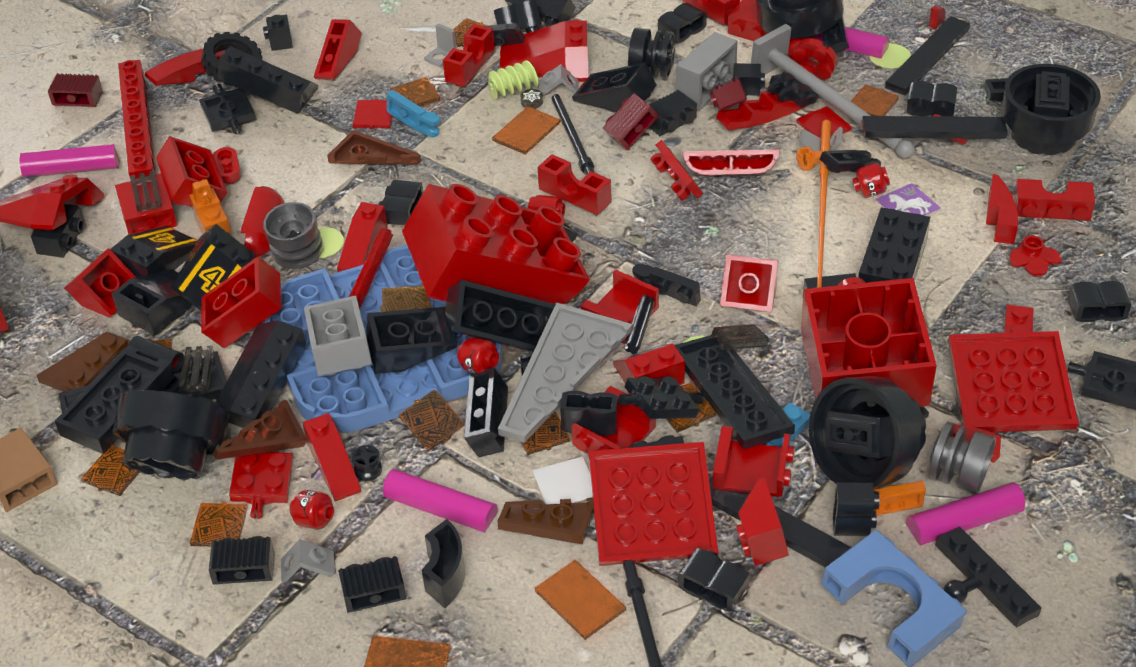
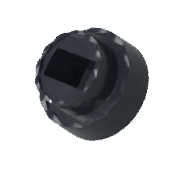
[756,0,844,39]
[1002,64,1101,156]
[809,376,926,489]
[113,390,230,481]

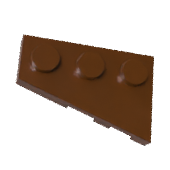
[36,332,129,392]
[498,498,594,545]

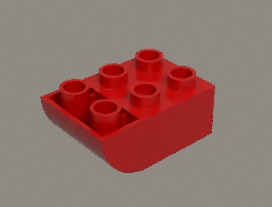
[402,184,590,304]

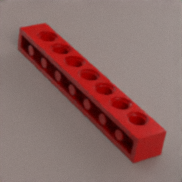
[118,60,157,181]

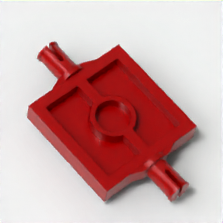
[229,452,293,519]

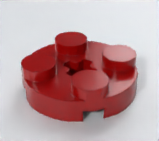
[792,38,838,80]

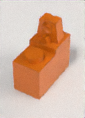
[189,179,232,236]

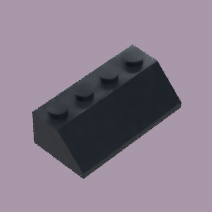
[217,46,319,114]
[445,280,556,352]
[216,320,306,428]

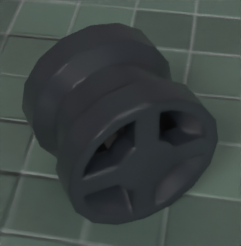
[352,445,382,481]

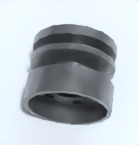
[263,202,323,269]
[928,421,996,494]

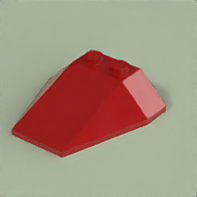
[500,20,588,82]
[0,174,105,230]

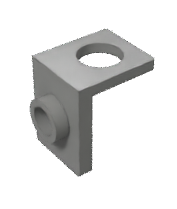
[424,23,457,67]
[538,64,579,97]
[799,127,843,151]
[281,539,335,583]

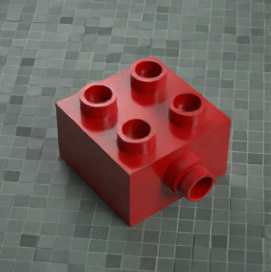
[801,277,937,407]

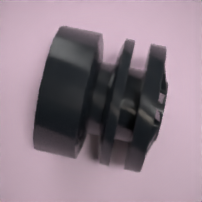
[628,28,675,79]

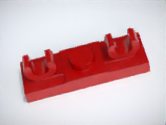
[650,140,704,201]

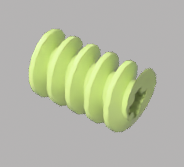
[488,60,539,100]

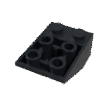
[112,269,193,336]

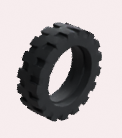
[201,32,263,85]

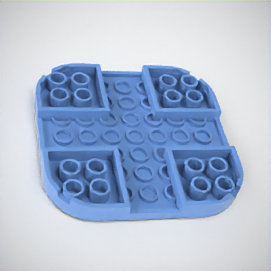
[264,245,503,433]

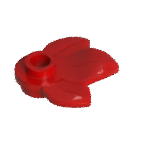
[1009,235,1061,277]

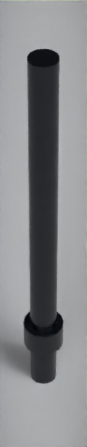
[551,94,595,175]
[623,560,662,667]

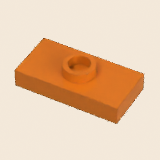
[874,480,926,516]

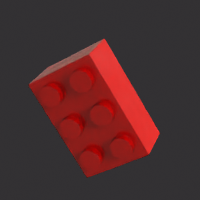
[156,136,228,207]
[201,256,282,348]

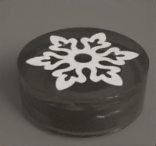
[520,89,543,109]

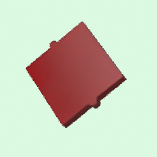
[352,99,393,130]
[796,106,852,138]

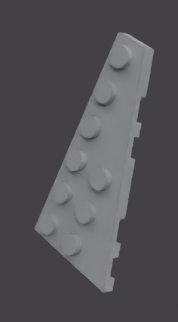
[498,303,633,443]

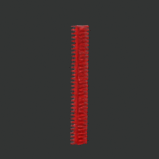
[349,227,394,310]

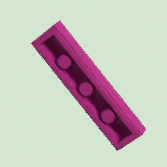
[814,27,889,58]
[19,144,120,177]
[383,469,498,533]
[906,482,1025,546]

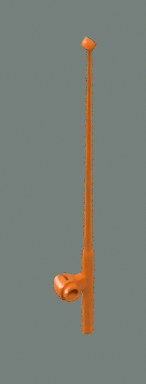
[796,120,831,288]

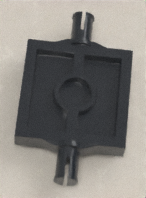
[199,84,256,134]
[1067,351,1136,410]
[618,376,703,419]

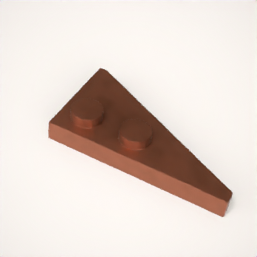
[327,130,421,165]
[213,400,307,460]

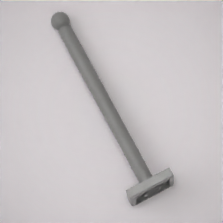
[751,24,915,159]

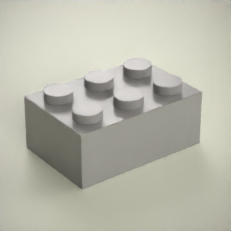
[675,32,738,112]
[304,296,372,376]

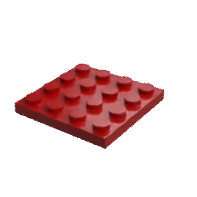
[948,331,1079,432]
[588,442,718,566]

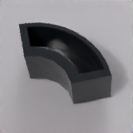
[422,519,465,608]

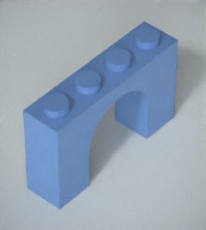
[821,530,967,667]

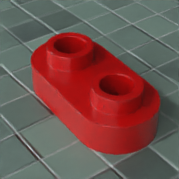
[213,147,241,184]

